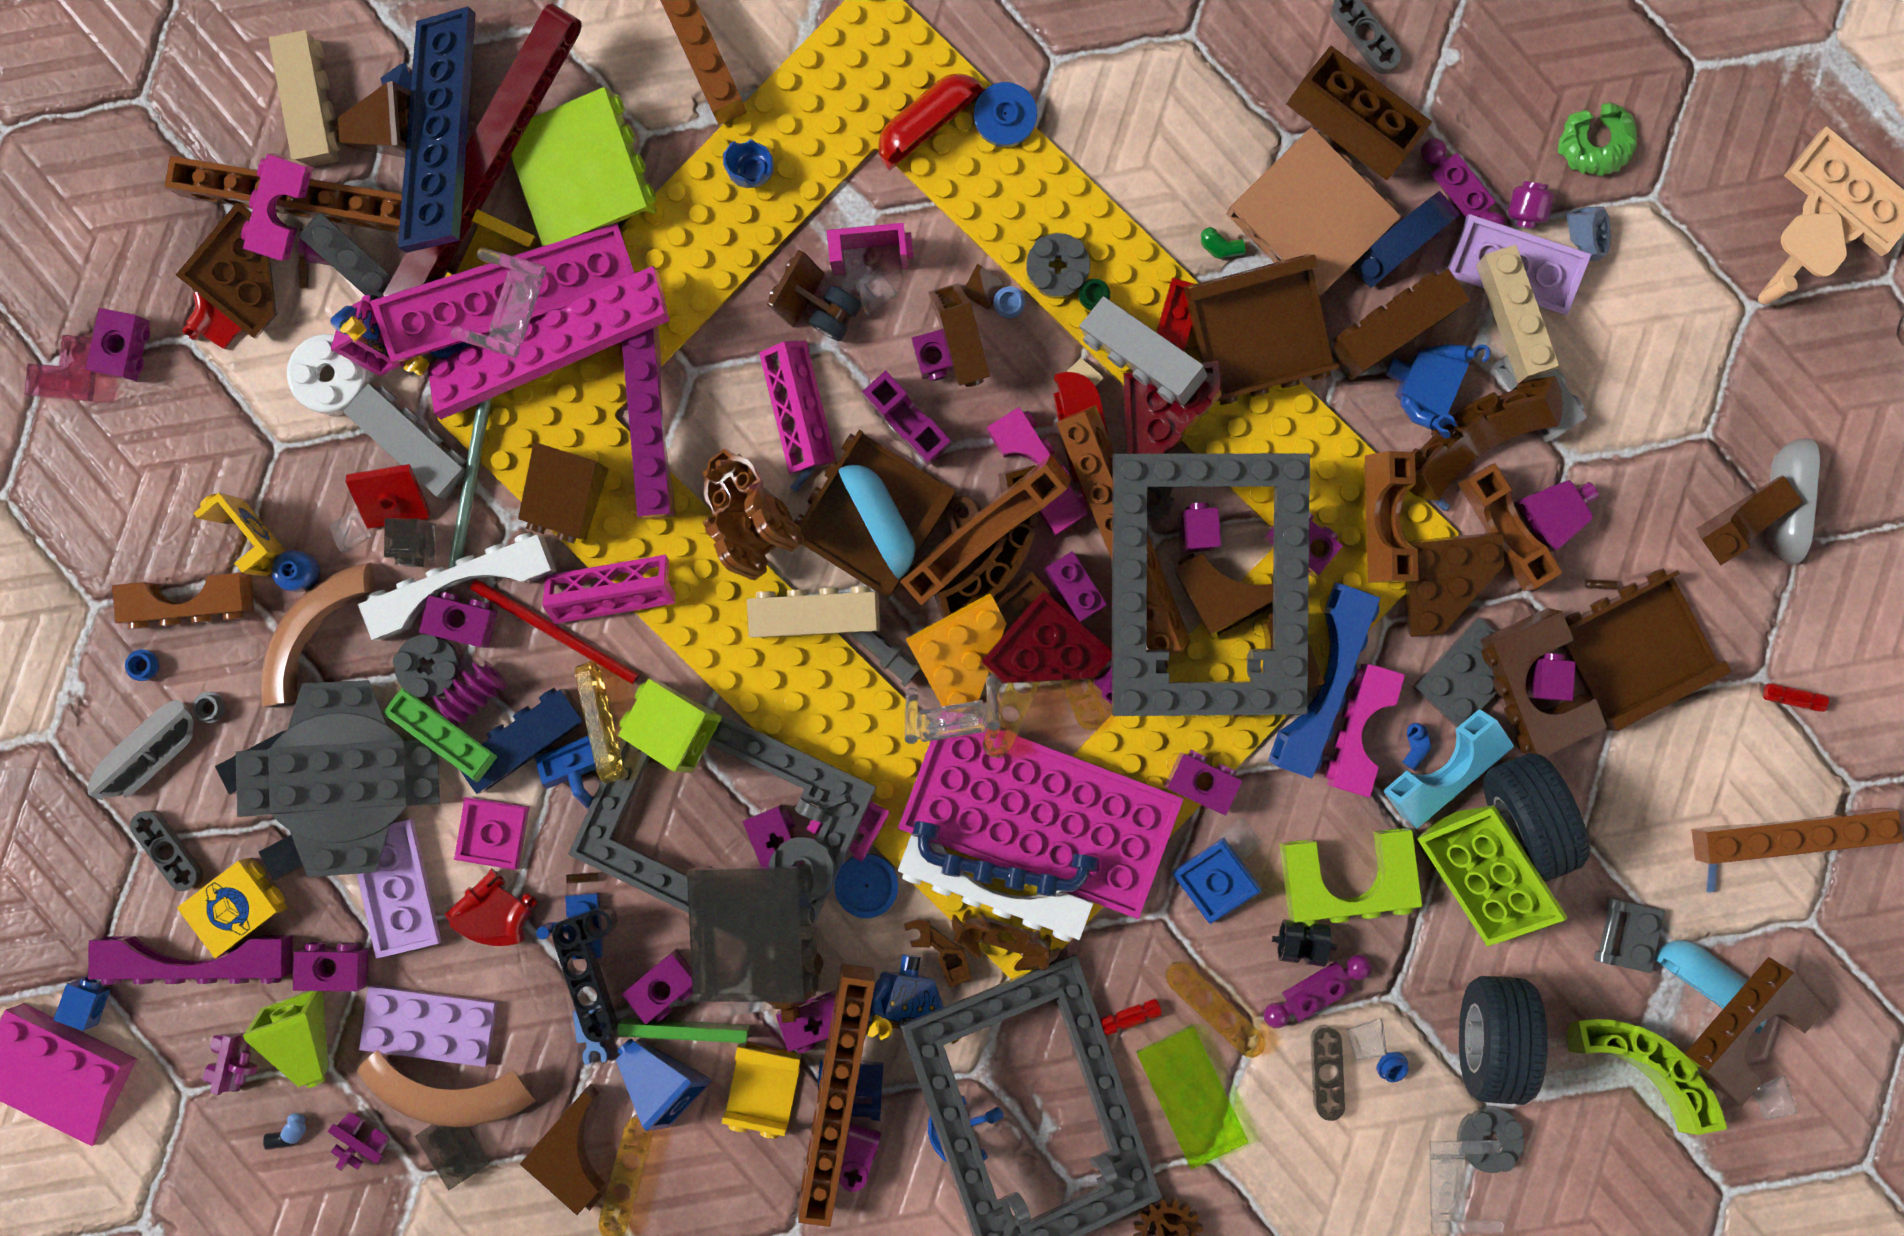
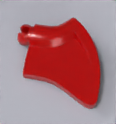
[182,292,243,349]
[449,885,538,946]

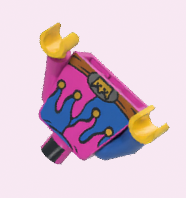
[331,295,430,377]

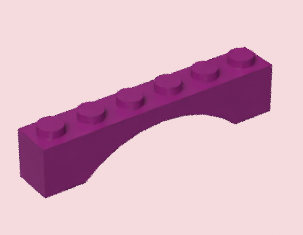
[622,327,675,520]
[88,935,293,985]

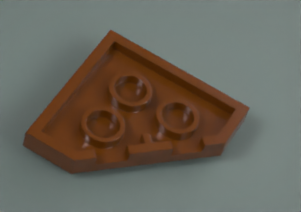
[176,202,277,339]
[1406,532,1504,637]

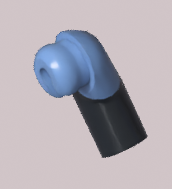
[263,1113,306,1150]

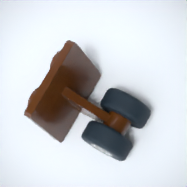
[767,250,862,341]

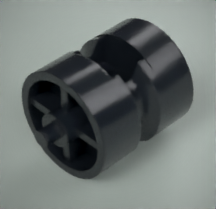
[1272,919,1337,967]

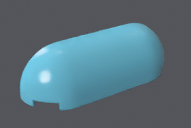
[839,465,916,580]
[1654,940,1767,1034]

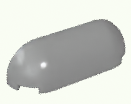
[1765,438,1820,564]
[88,700,194,800]

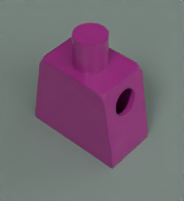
[1514,480,1599,552]

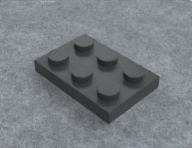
[1412,617,1497,728]

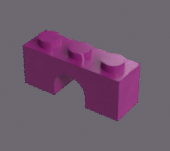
[862,370,951,466]

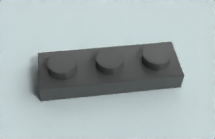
[298,212,392,297]

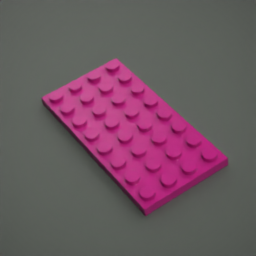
[898,708,1183,919]

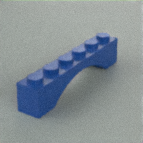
[1268,582,1380,779]

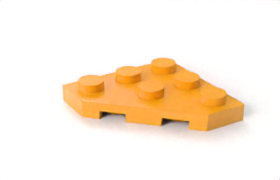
[906,594,1006,714]

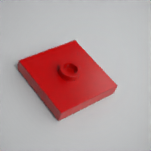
[345,464,430,529]

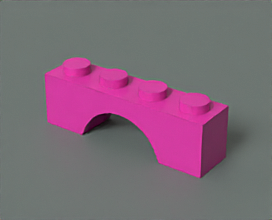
[987,407,1089,537]
[1325,664,1405,798]

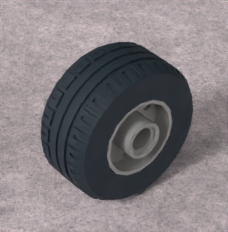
[1483,753,1590,882]
[1459,976,1548,1105]

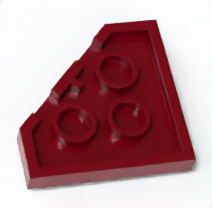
[1123,361,1222,454]
[979,590,1112,684]

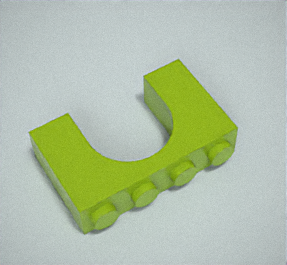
[1279,827,1422,927]

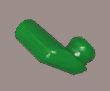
[1200,227,1246,259]

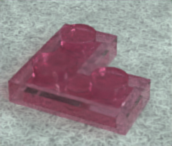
[24,335,96,402]

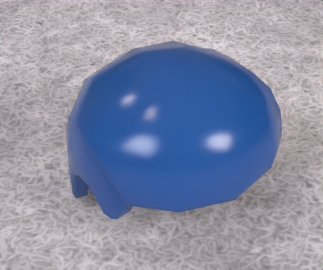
[723,139,774,188]

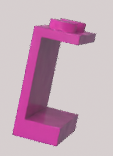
[826,223,914,276]

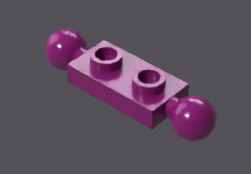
[1421,138,1505,226]
[1264,955,1372,1029]

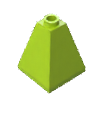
[243,991,329,1088]

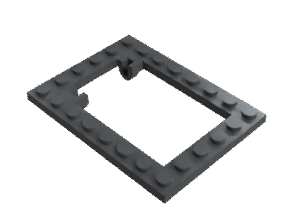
[1112,453,1310,716]
[568,706,877,947]
[899,954,1162,1236]

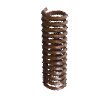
[299,255,309,288]
[1585,579,1619,590]
[566,872,598,884]

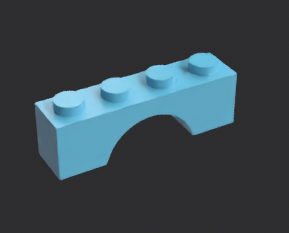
[1383,709,1514,829]

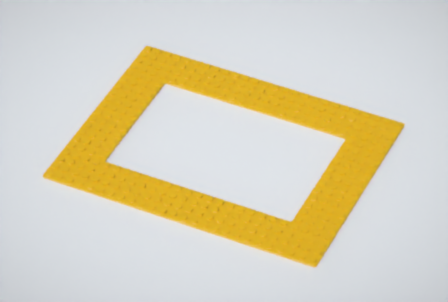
[437,0,1459,979]

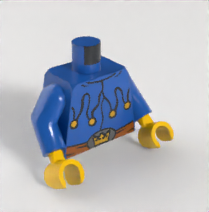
[866,954,960,1046]

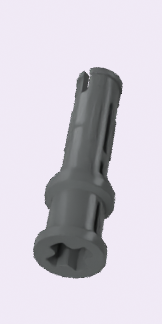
[850,631,921,687]

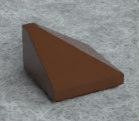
[963,263,1005,310]

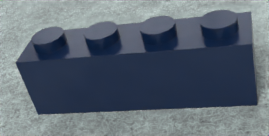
[461,687,588,794]

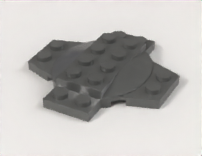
[236,680,440,877]

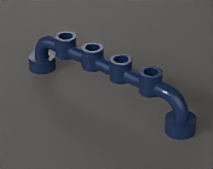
[912,821,1099,897]

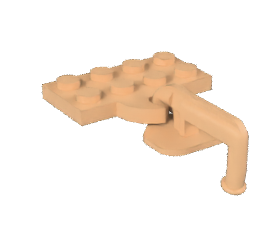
[1758,126,1904,305]

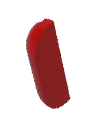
[878,74,985,171]
[1053,372,1109,499]

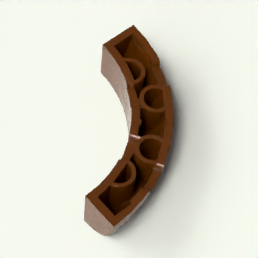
[1409,376,1563,501]
[934,465,1038,619]

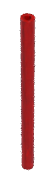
[470,578,639,685]

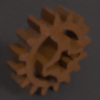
[1133,1196,1204,1236]

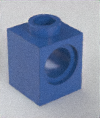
[53,977,111,1031]

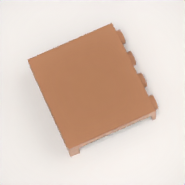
[1226,127,1401,297]

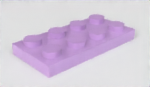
[1447,214,1592,315]
[357,818,442,959]
[359,984,497,1067]

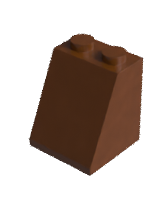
[518,442,609,544]

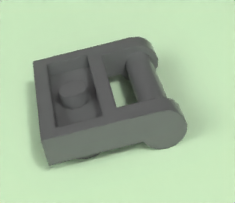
[1594,898,1665,973]

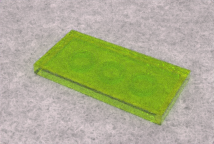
[1135,1024,1249,1170]

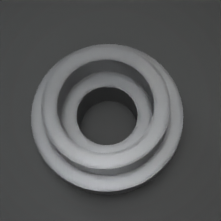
[192,692,226,723]

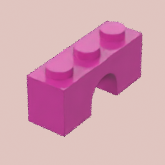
[241,153,314,261]

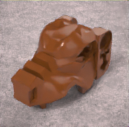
[703,449,804,580]

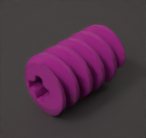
[433,660,507,727]

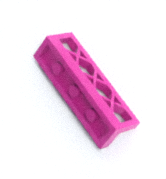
[759,340,836,474]
[542,554,675,624]

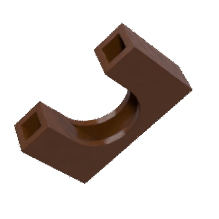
[1480,608,1607,757]
[1684,957,1826,1107]

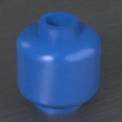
[271,550,320,592]

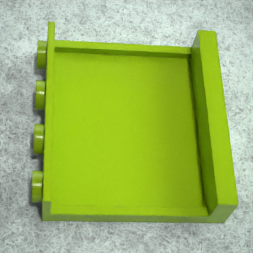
[511,87,657,246]

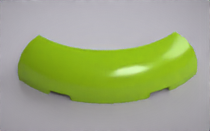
[1567,1019,1727,1135]

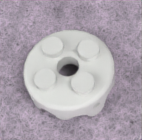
[287,334,374,416]

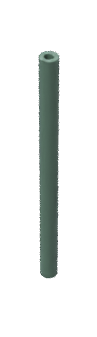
[448,398,492,569]

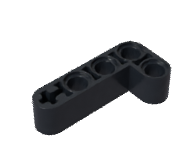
[552,906,618,1042]

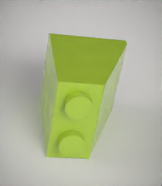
[618,678,723,773]

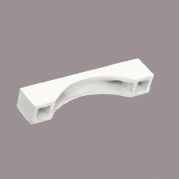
[358,532,557,641]
[898,834,1093,942]

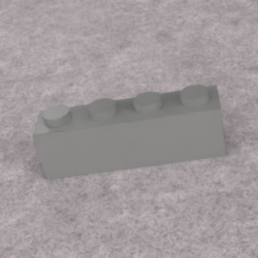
[1079,296,1208,407]
[343,383,466,499]

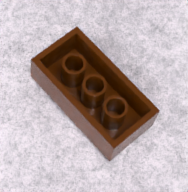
[1286,45,1432,181]
[1331,268,1470,382]

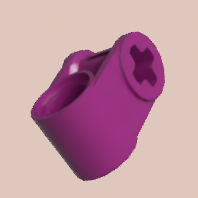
[839,1124,881,1192]

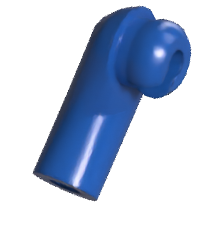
[1402,723,1431,771]

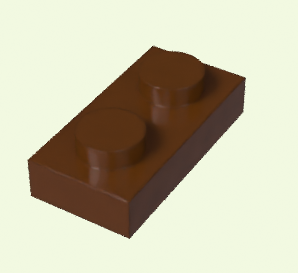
[996,571,1052,635]

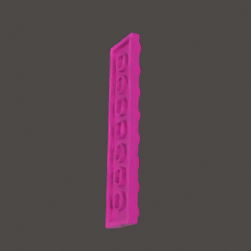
[370,223,635,364]
[428,266,670,420]

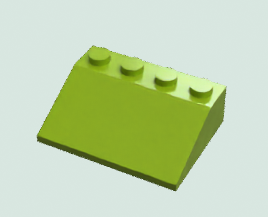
[1417,805,1567,947]

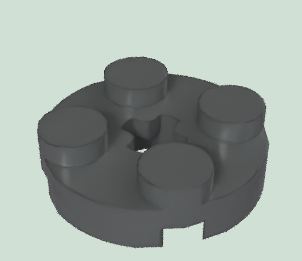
[1026,233,1090,299]
[393,635,460,697]
[768,837,835,903]
[1457,1106,1524,1173]

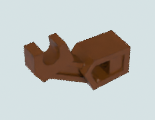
[904,918,972,988]

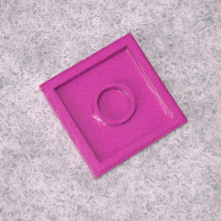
[454,796,529,870]

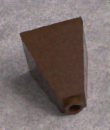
[335,81,411,158]

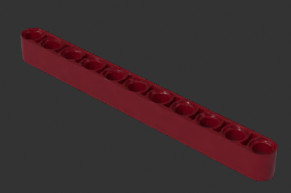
[382,3,582,297]

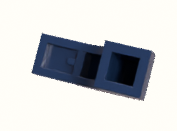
[1352,191,1460,288]

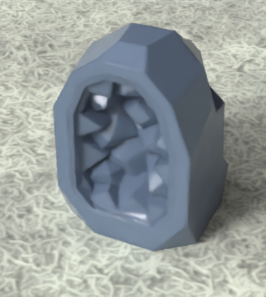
[1567,206,1611,261]

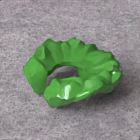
[1558,102,1637,176]

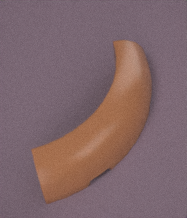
[261,562,376,707]
[357,1050,537,1127]

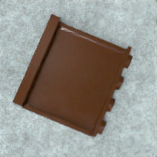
[1184,254,1339,405]
[794,429,956,599]
[1563,568,1731,731]

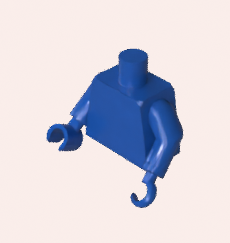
[1385,344,1491,439]

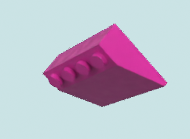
[0,1003,137,1146]

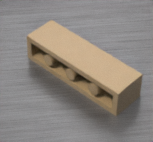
[268,30,341,167]
[1476,245,1559,383]
[747,586,881,638]

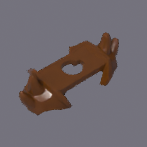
[951,909,1060,972]

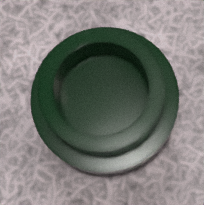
[1078,279,1110,311]

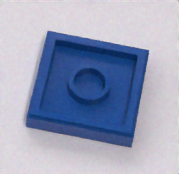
[1172,837,1262,924]

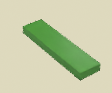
[382,688,498,783]
[618,1018,750,1043]

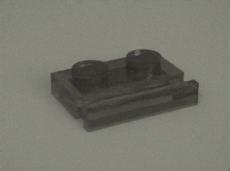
[415,1124,490,1191]

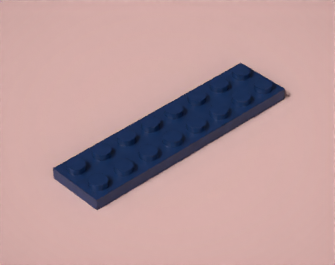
[398,6,476,253]

